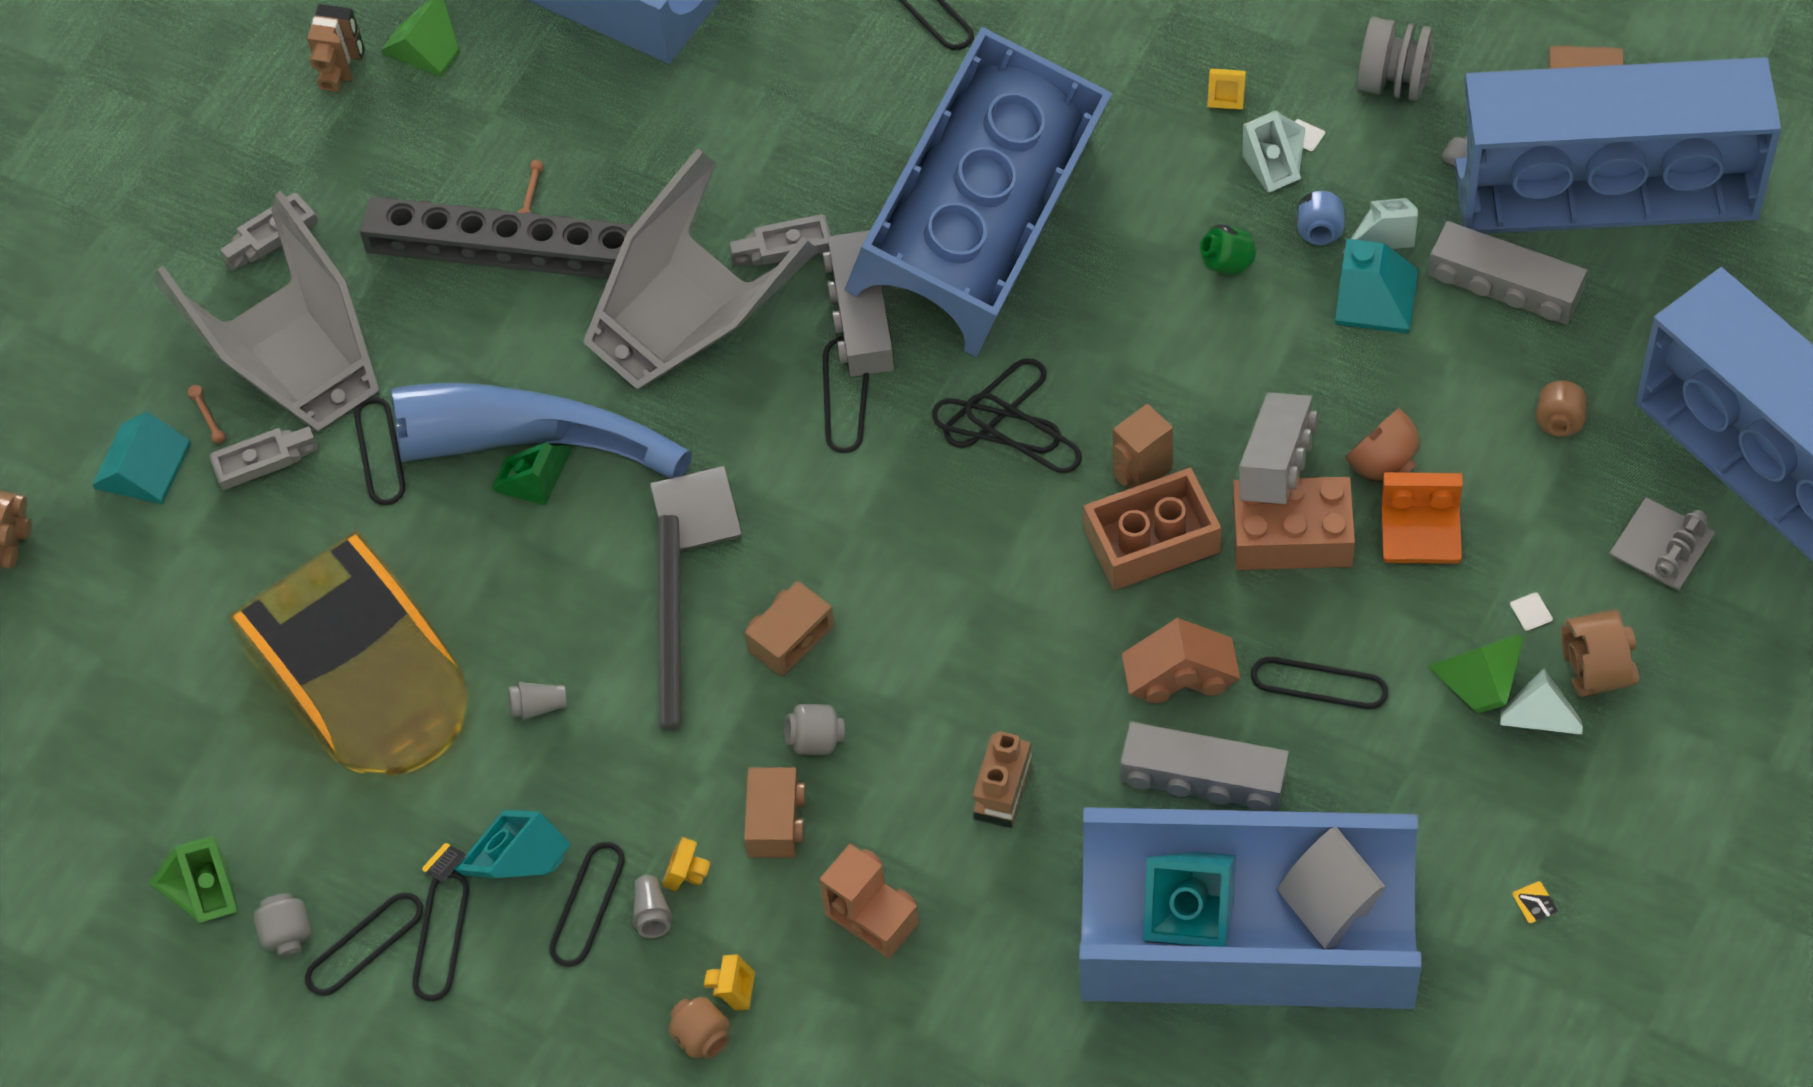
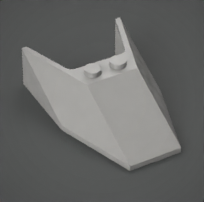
[583,148,819,390]
[155,191,379,433]

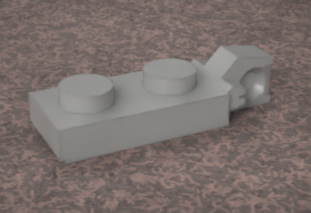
[220,193,319,271]
[729,214,831,266]
[209,426,318,491]

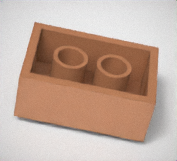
[1083,467,1222,591]
[1232,477,1355,570]

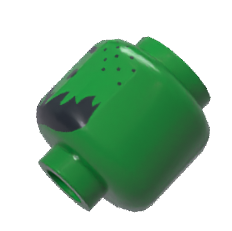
[1200,224,1256,276]

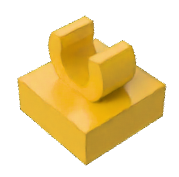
[1207,68,1246,110]
[661,837,711,891]
[704,954,755,1011]

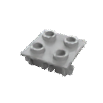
[1609,497,1716,591]

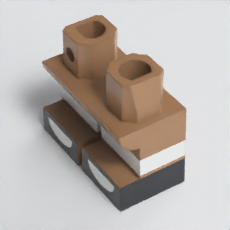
[307,4,365,92]
[972,731,1032,829]

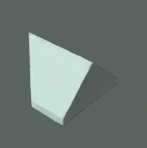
[1242,111,1306,192]
[1341,198,1418,254]
[1500,669,1583,735]

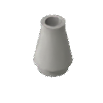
[508,682,567,721]
[632,875,673,938]

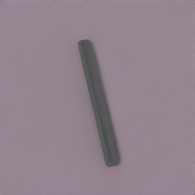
[658,515,681,731]

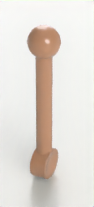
[518,159,544,213]
[187,385,226,444]

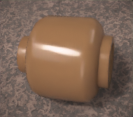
[1536,380,1588,437]
[668,997,730,1059]

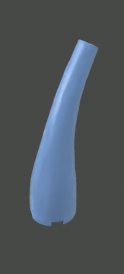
[391,382,692,479]

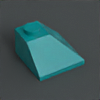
[1335,238,1419,334]
[454,810,571,878]
[1143,852,1236,947]

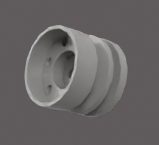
[1357,16,1434,102]

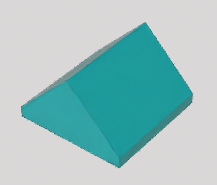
[92,411,191,504]

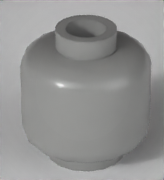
[784,704,845,756]
[253,893,312,957]

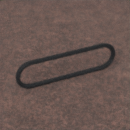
[899,0,974,50]
[944,358,1047,447]
[966,393,1082,473]
[354,397,405,505]
[932,398,1061,453]
[1251,657,1388,709]
[549,842,625,967]
[412,871,469,1001]
[305,892,423,995]

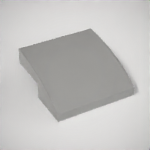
[650,466,742,552]
[1277,827,1386,949]

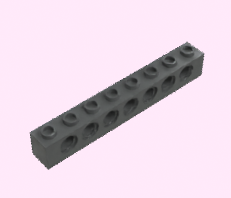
[360,197,634,279]

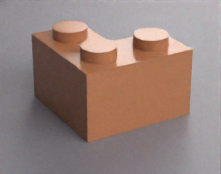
[1122,618,1240,704]
[819,844,919,959]

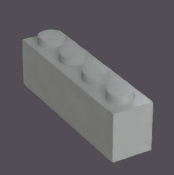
[1428,221,1587,325]
[823,230,894,377]
[1239,392,1319,504]
[1120,722,1289,811]

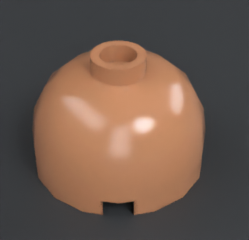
[1344,407,1420,482]

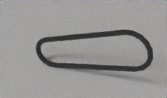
[822,336,869,453]

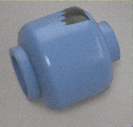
[1297,191,1345,245]

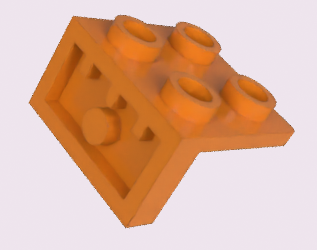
[1381,472,1463,564]

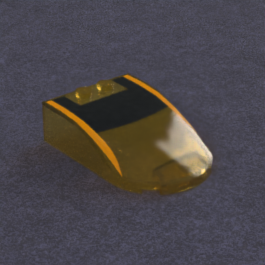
[228,530,468,776]

